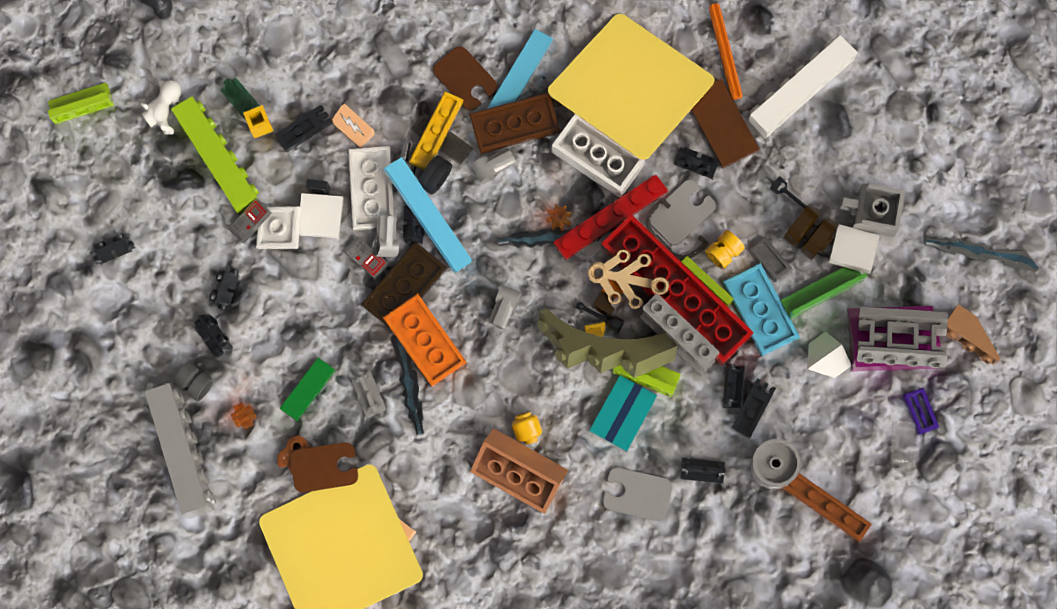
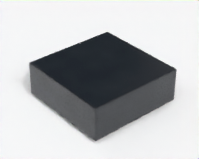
[306,179,330,195]

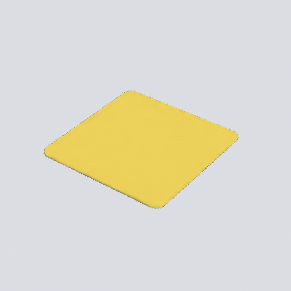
[548,14,714,160]
[259,465,423,609]

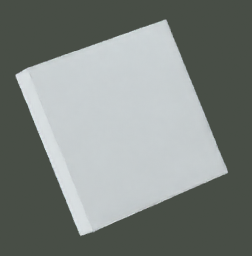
[299,193,344,239]
[256,206,301,249]
[829,224,879,274]

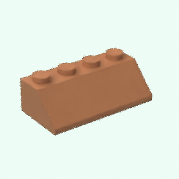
[470,428,569,514]

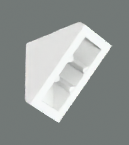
[808,332,852,378]

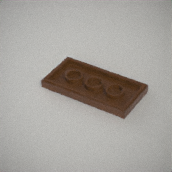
[691,79,760,169]
[469,93,560,154]

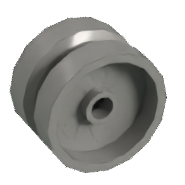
[750,439,801,489]

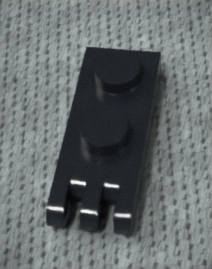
[275,105,333,152]
[731,378,776,439]

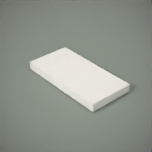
[348,146,394,231]

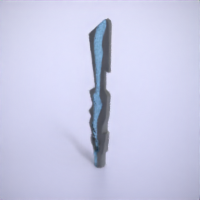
[924,237,1039,272]

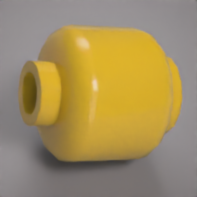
[511,411,542,445]

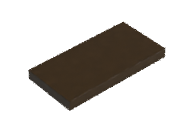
[361,242,448,331]

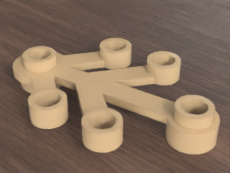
[587,250,669,309]

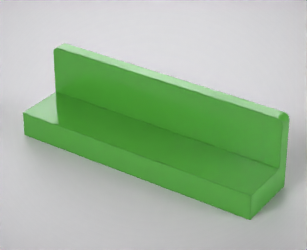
[781,267,867,319]

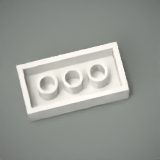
[552,114,645,198]

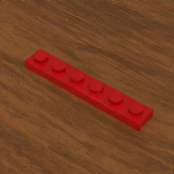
[553,174,668,261]

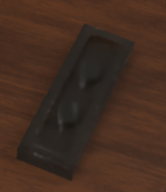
[411,112,473,165]

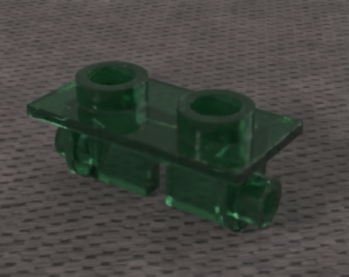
[220,78,260,120]

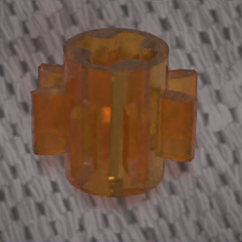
[546,204,572,231]
[231,402,257,430]

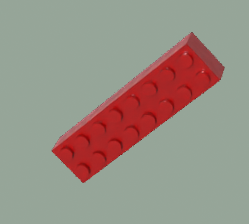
[601,214,754,366]

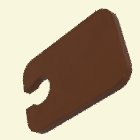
[433,46,498,111]
[290,442,358,493]

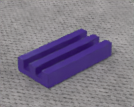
[902,387,939,435]

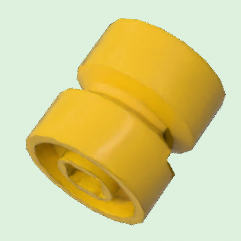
[705,230,745,270]

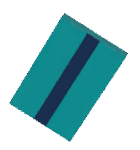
[589,375,658,452]

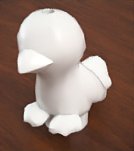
[141,80,181,135]

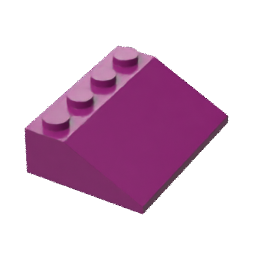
[847,306,941,372]

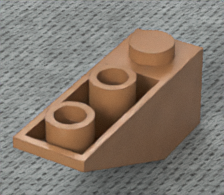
[946,304,1000,365]

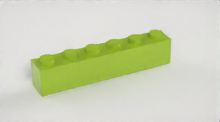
[171,96,260,215]

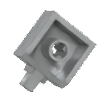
[840,183,905,237]

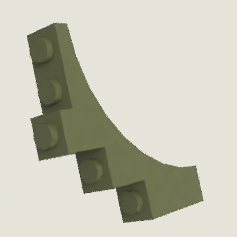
[537,308,678,378]

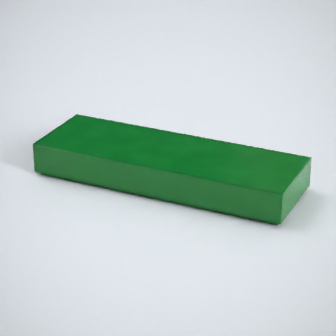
[280,358,336,422]

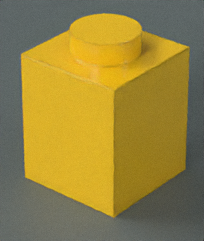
[243,105,274,139]

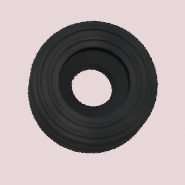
[418,155,453,195]

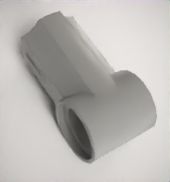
[471,147,516,184]
[372,216,399,258]
[488,285,522,330]

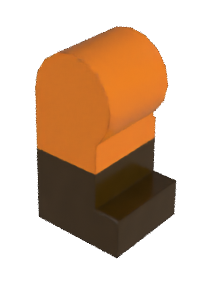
[592,279,624,318]

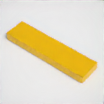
[409,91,463,170]

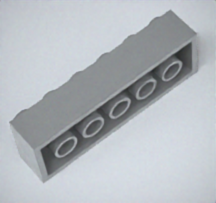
[145,383,216,519]

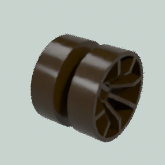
[783,203,839,261]

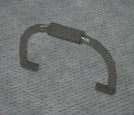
[646,198,708,260]

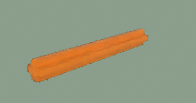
[709,3,742,100]

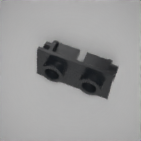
[674,147,719,179]
[403,203,425,245]
[89,232,136,265]
[209,265,240,311]
[194,314,233,357]
[721,363,746,408]
[680,458,726,484]

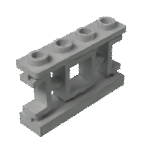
[639,294,719,376]
[857,307,948,368]

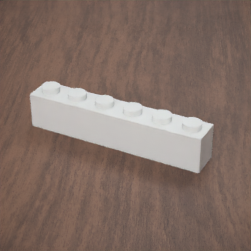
[748,35,858,139]

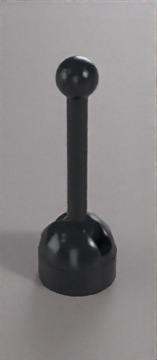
[769,176,807,209]
[576,302,625,335]

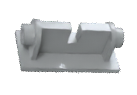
[351,371,386,418]

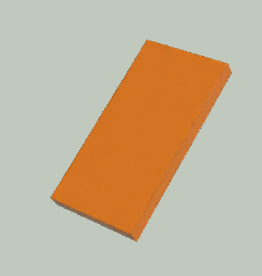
[383,293,467,387]

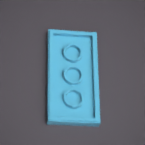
[722,263,800,357]

